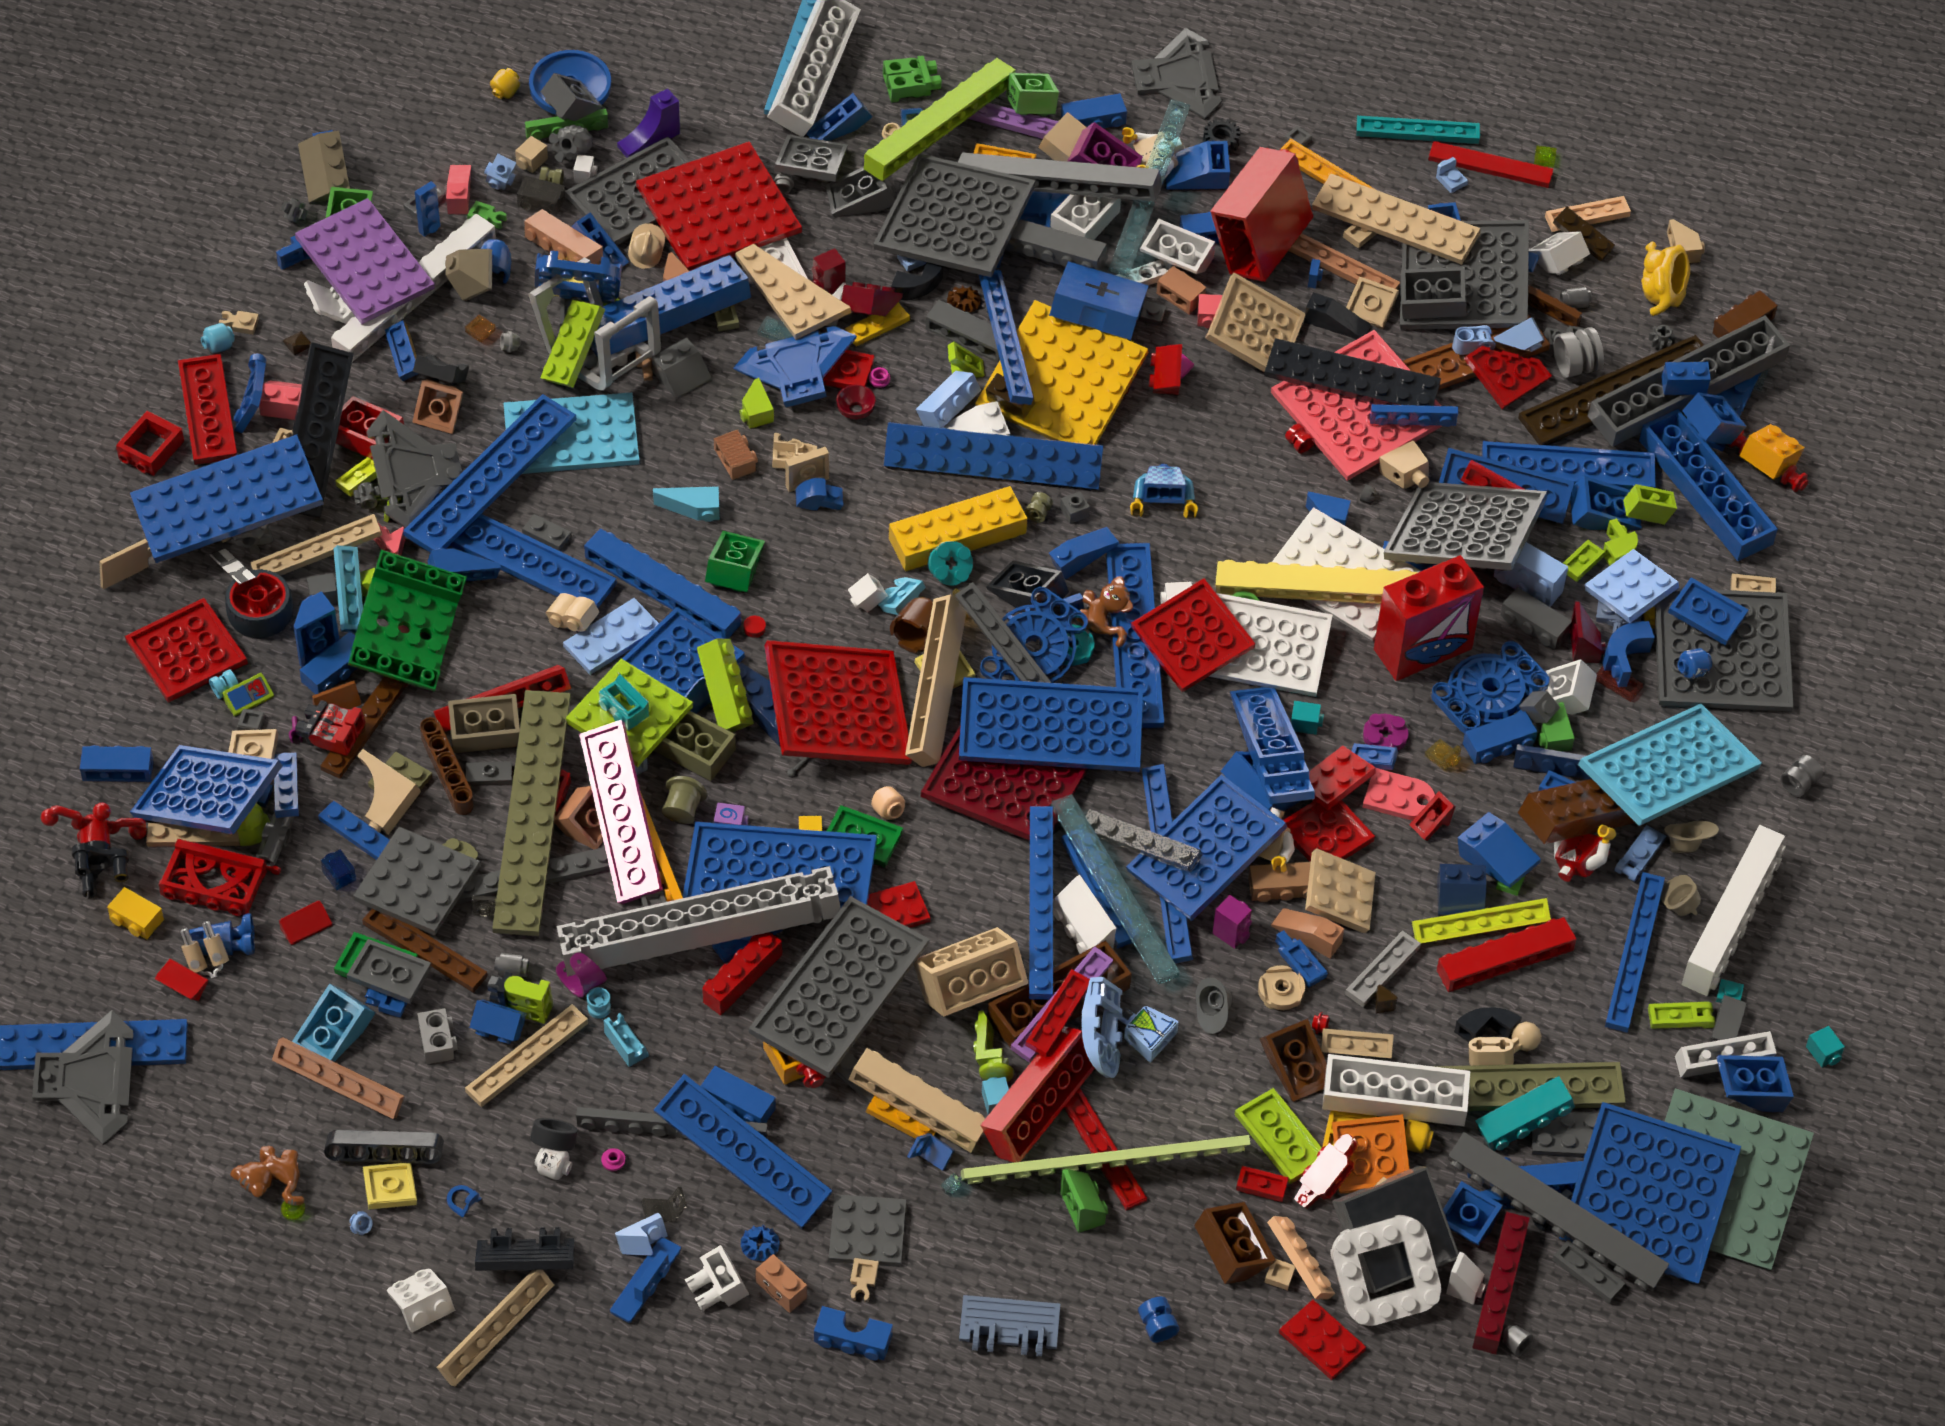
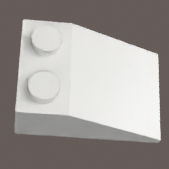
[943,401,1010,435]

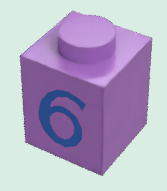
[714,803,749,826]

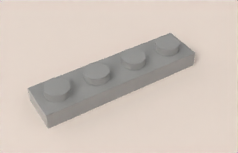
[1345,930,1421,1007]

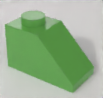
[1538,702,1574,752]

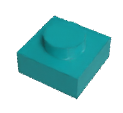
[1716,979,1744,1003]

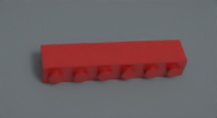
[1437,917,1576,992]

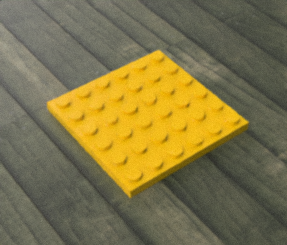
[975,300,1149,445]

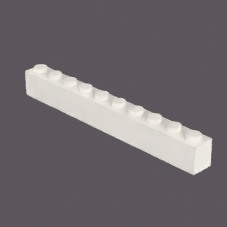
[331,214,496,362]

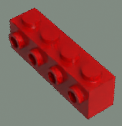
[702,932,782,1016]

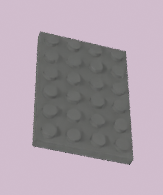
[565,137,691,246]

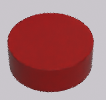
[744,615,766,638]

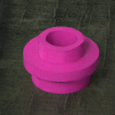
[869,367,890,388]
[601,1148,625,1171]

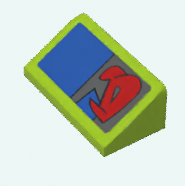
[222,673,274,716]

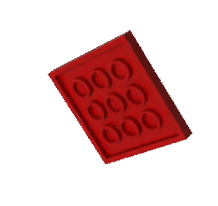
[1131,578,1255,692]
[125,598,248,703]

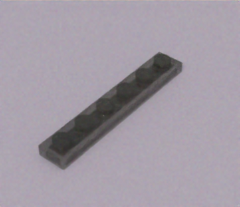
[1078,809,1203,873]

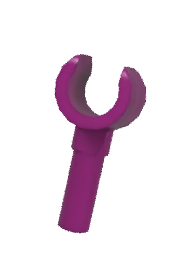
[289,716,303,743]

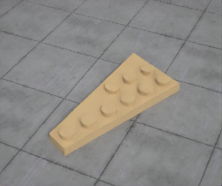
[735,244,852,340]

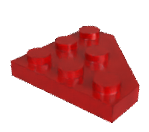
[1464,346,1552,409]

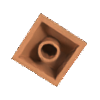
[412,379,463,434]

